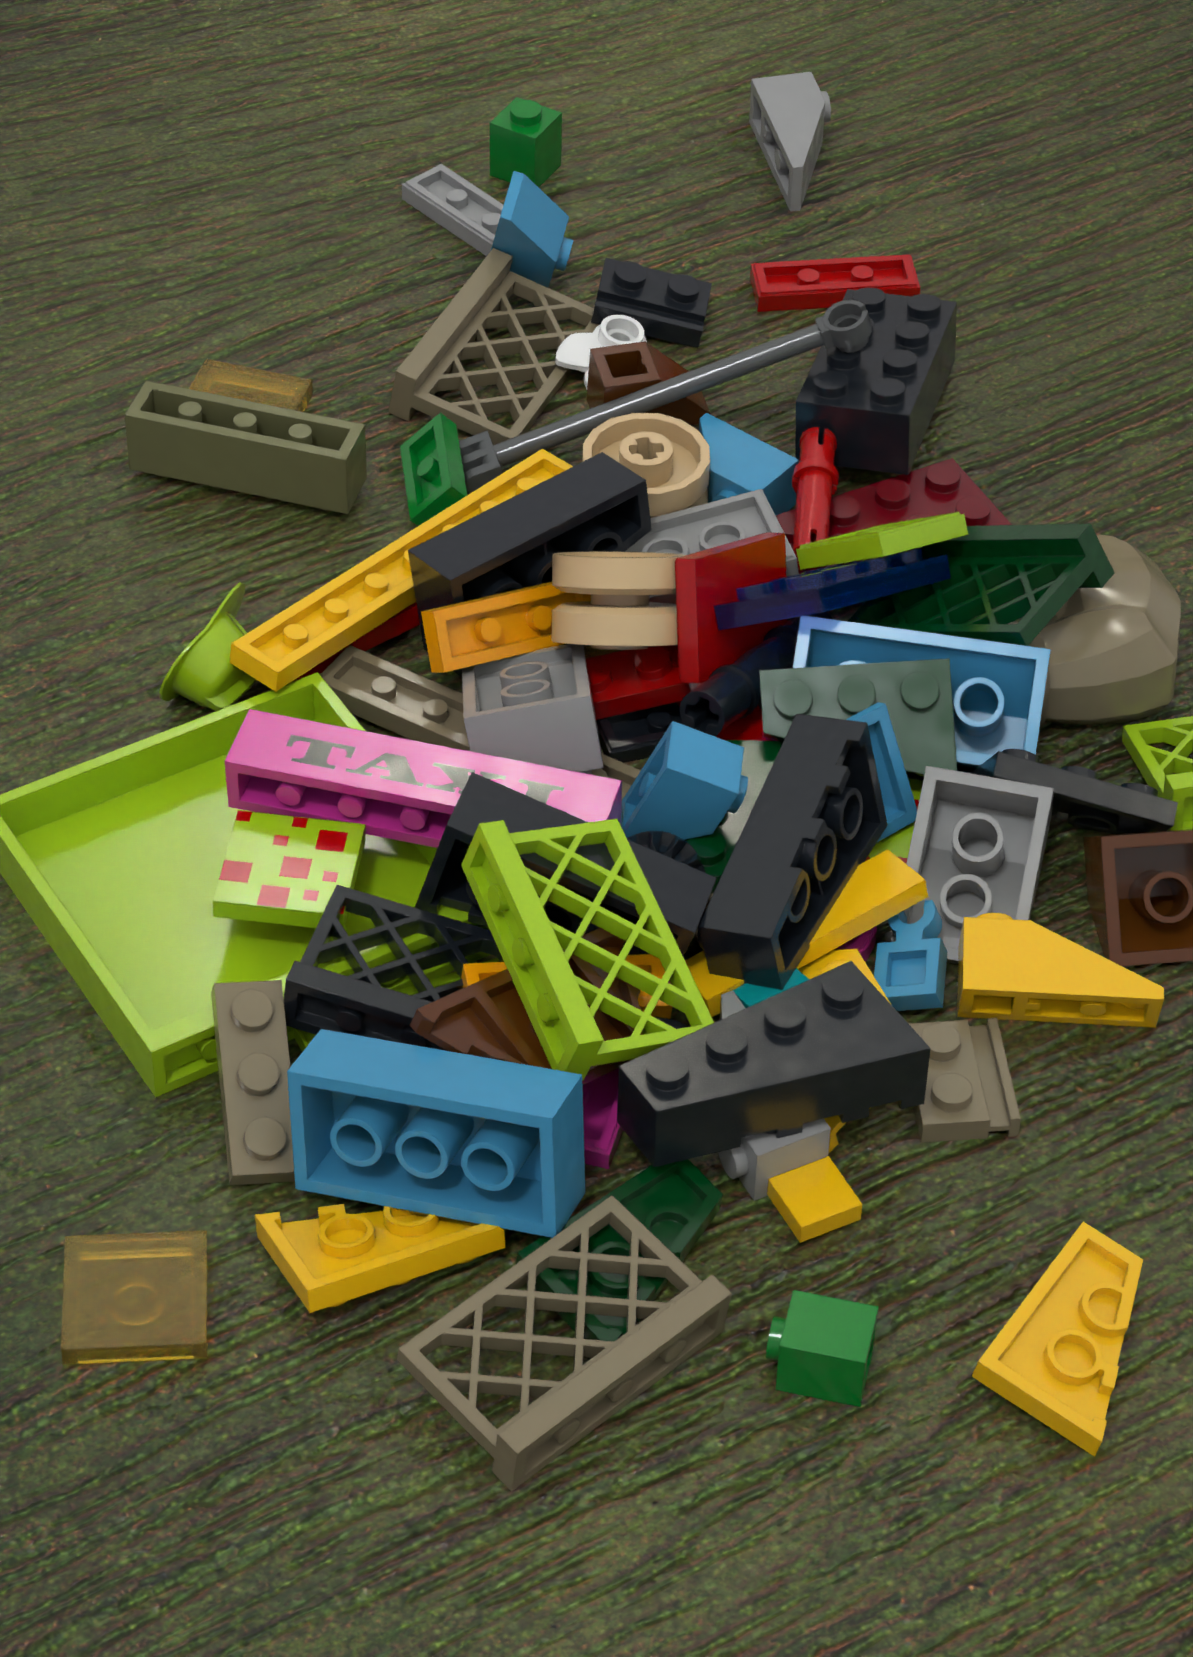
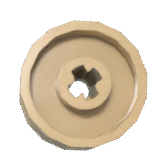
[582,413,710,518]
[552,551,685,650]

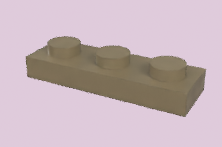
[211,980,295,1185]

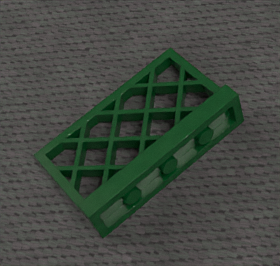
[848,523,1115,646]

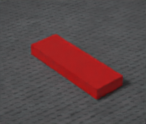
[750,254,920,312]

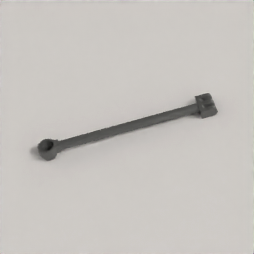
[459,300,872,493]

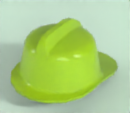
[159,582,256,711]

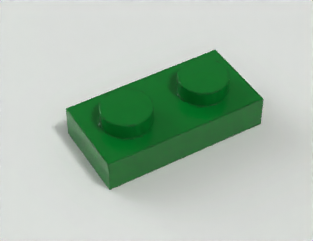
[400,413,467,526]

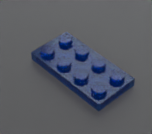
[714,547,951,630]

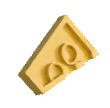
[255,1204,506,1313]

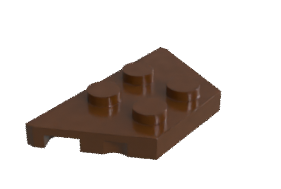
[410,928,644,1085]

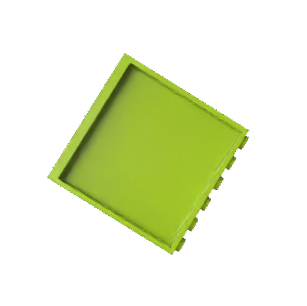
[0,672,490,1097]

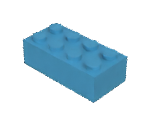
[287,1029,585,1238]

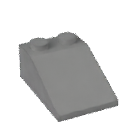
[462,644,604,774]
[891,766,1054,964]

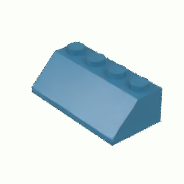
[793,615,1051,773]

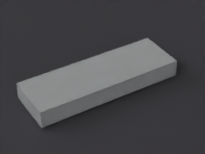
[402,164,503,256]

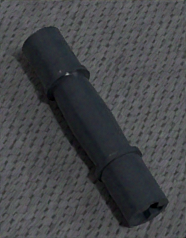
[680,607,833,736]

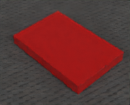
[675,532,788,683]

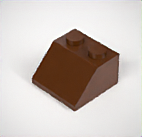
[1083,829,1193,966]

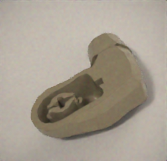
[1009,535,1181,727]

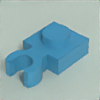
[874,900,948,1011]

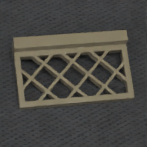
[388,248,600,445]
[397,1195,732,1492]

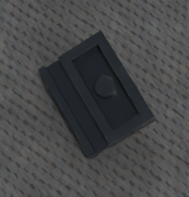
[591,258,712,348]

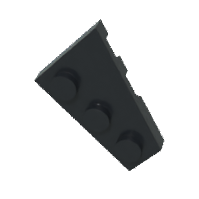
[971,749,1178,835]

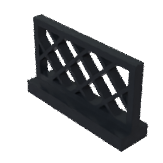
[283,885,504,1051]

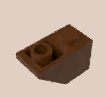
[586,341,711,425]

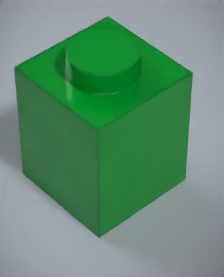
[490,97,562,187]
[766,1290,879,1407]

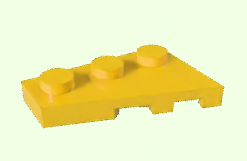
[972,1221,1143,1457]

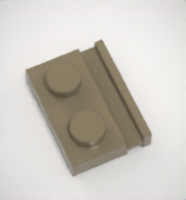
[908,1018,1021,1143]

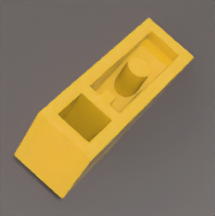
[957,913,1164,1028]

